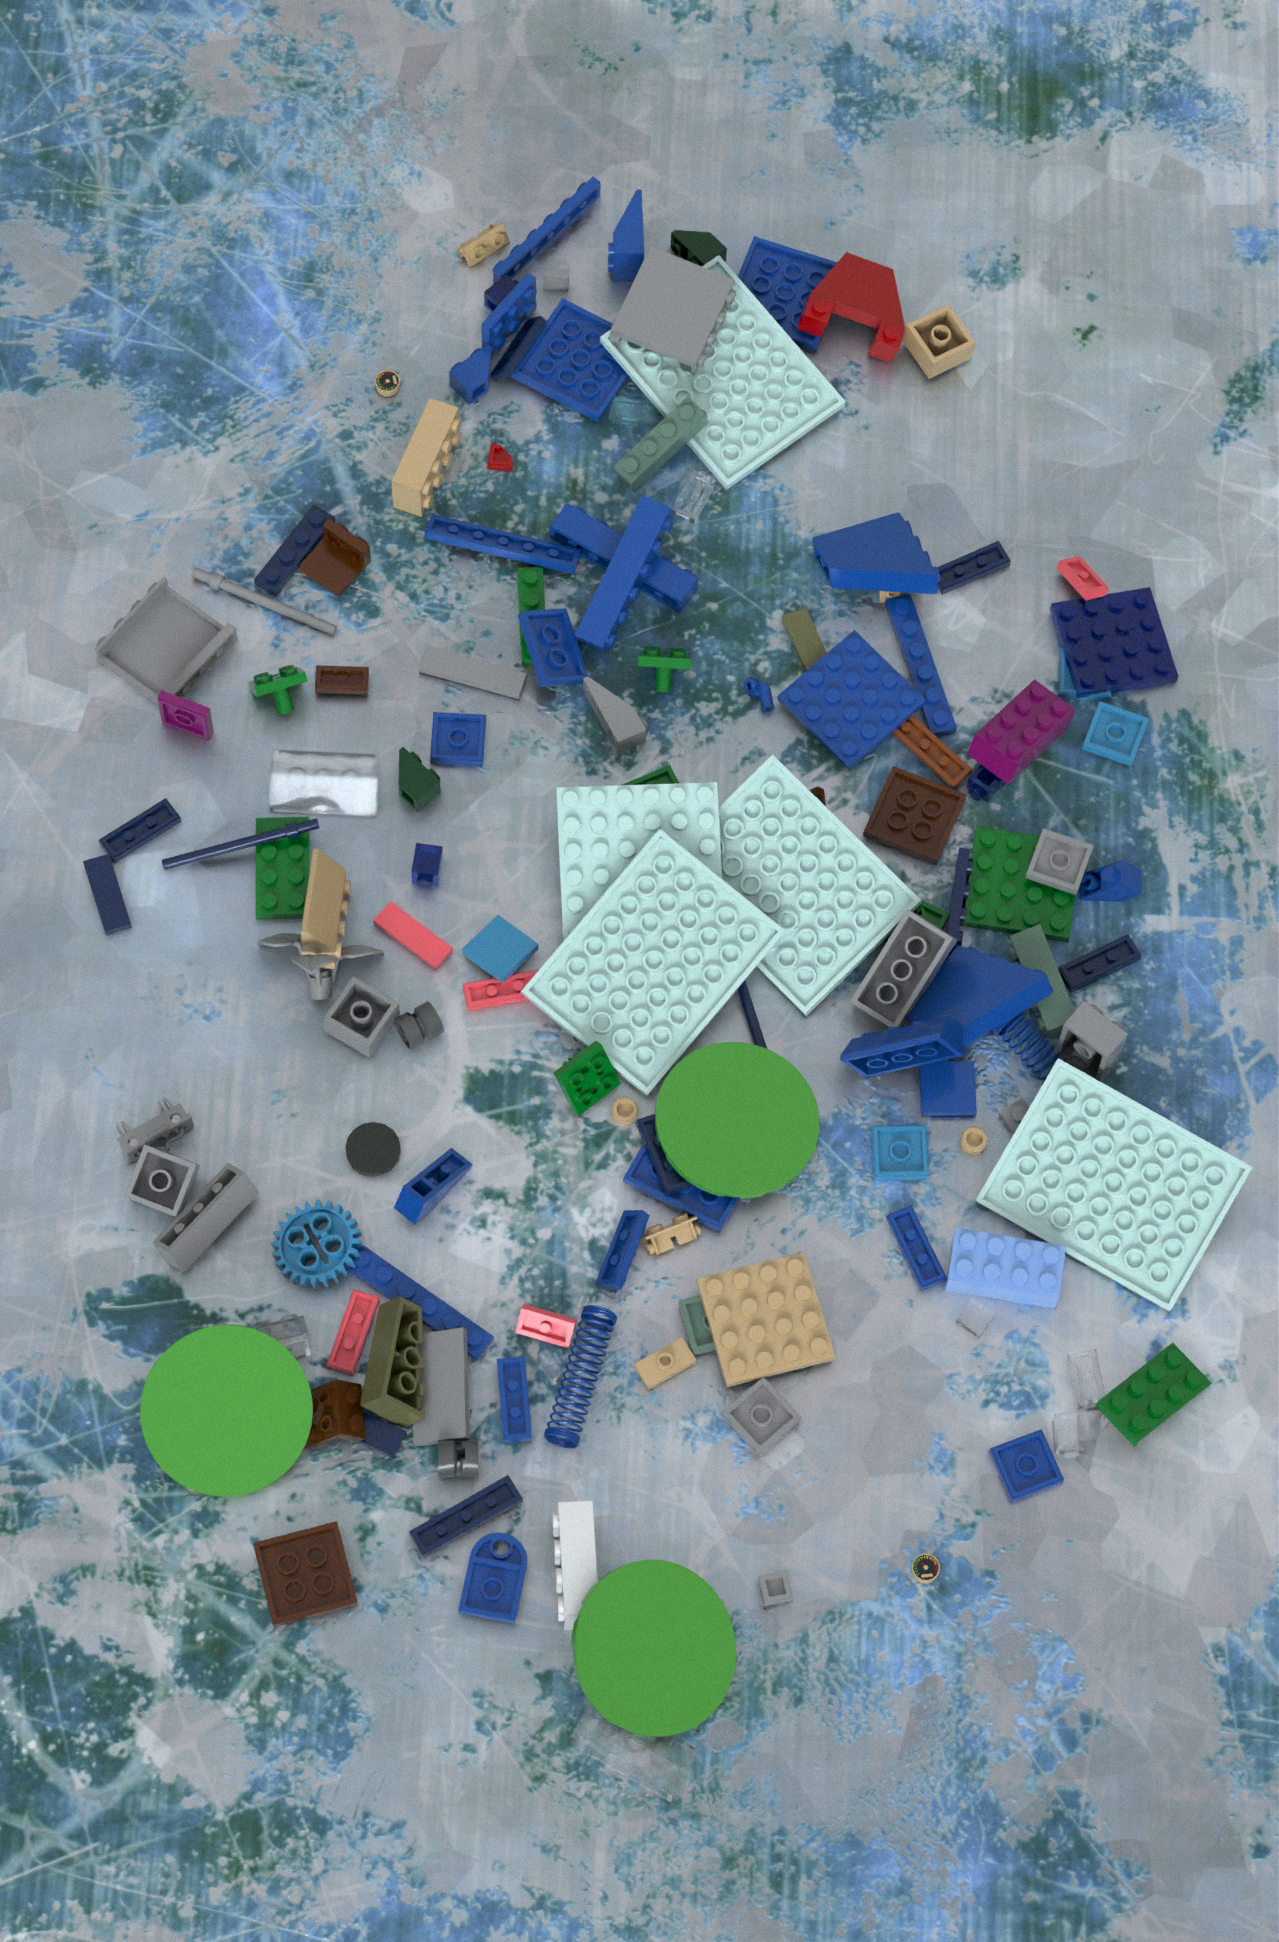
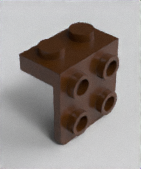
[300,519,371,596]
[304,1379,366,1449]

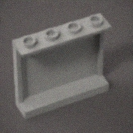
[610,246,737,375]
[95,577,238,705]

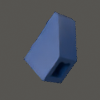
[449,344,492,405]
[1079,860,1142,902]

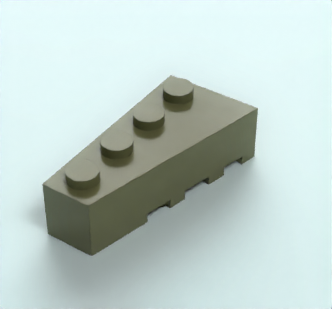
[360,1296,425,1428]

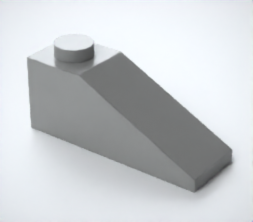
[583,676,648,754]

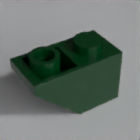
[670,230,727,266]
[398,747,441,812]

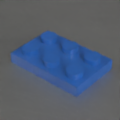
[481,273,537,354]
[518,608,588,687]

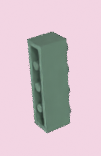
[613,396,709,493]
[1008,924,1075,1039]

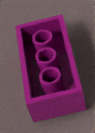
[967,679,1076,785]

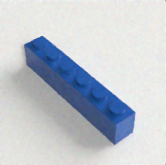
[575,496,675,653]
[550,503,698,613]

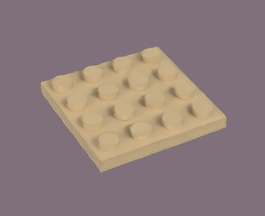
[696,1252,835,1387]

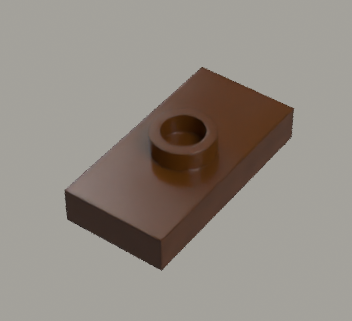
[315,665,369,695]

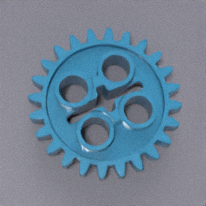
[271,1200,363,1289]

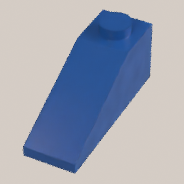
[394,1148,473,1225]

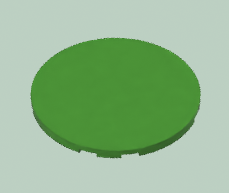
[654,1042,820,1199]
[140,1324,313,1497]
[571,1560,736,1737]

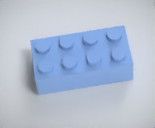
[945,1228,1066,1309]

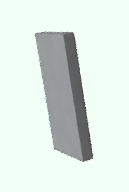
[413,1327,470,1447]

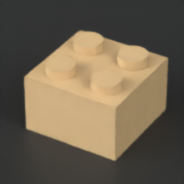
[902,304,976,379]

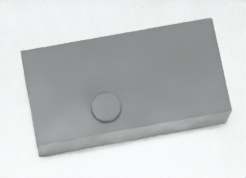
[850,909,958,1028]

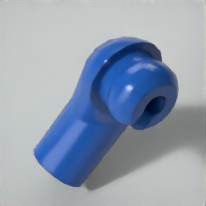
[743,678,774,712]

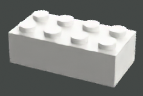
[552,1500,598,1630]

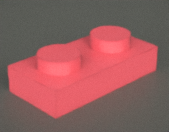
[1057,556,1109,600]
[515,1304,577,1348]

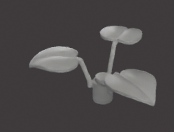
[258,933,384,1000]

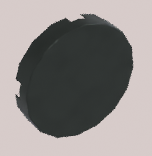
[345,1122,401,1177]

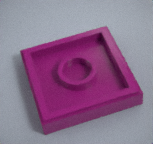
[157,690,214,740]

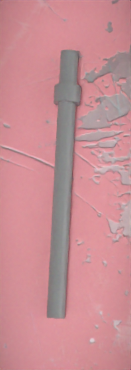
[191,567,337,635]

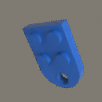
[458,1533,527,1624]

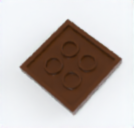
[863,766,967,865]
[253,1521,358,1628]

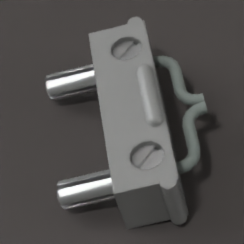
[116,1098,194,1163]

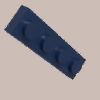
[254,504,335,597]
[946,847,974,956]
[409,1475,523,1558]

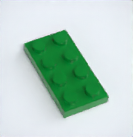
[256,817,310,920]
[1095,1343,1212,1447]

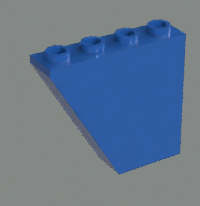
[812,512,940,594]
[906,945,1053,1047]

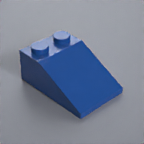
[608,190,644,282]

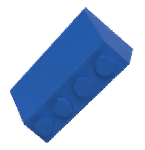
[840,1015,964,1078]

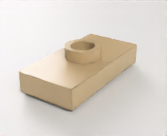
[634,1337,697,1390]

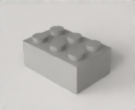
[1055,1001,1128,1082]

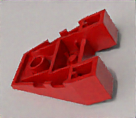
[797,252,905,363]

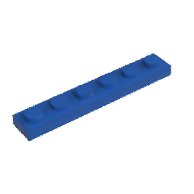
[493,177,601,290]
[424,514,581,574]
[885,593,957,737]
[345,1245,494,1361]

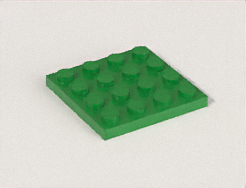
[962,826,1075,942]

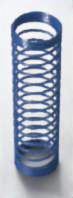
[993,1012,1073,1083]
[544,1305,617,1449]

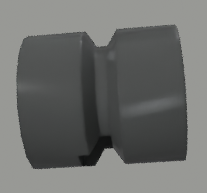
[394,1001,444,1050]
[438,1439,479,1478]

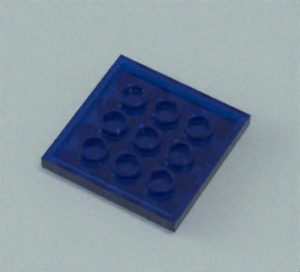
[1050,587,1179,699]

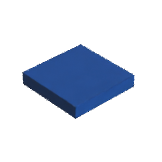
[430,712,486,766]
[919,1061,977,1116]
[989,1429,1064,1503]

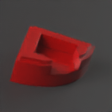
[487,443,513,472]

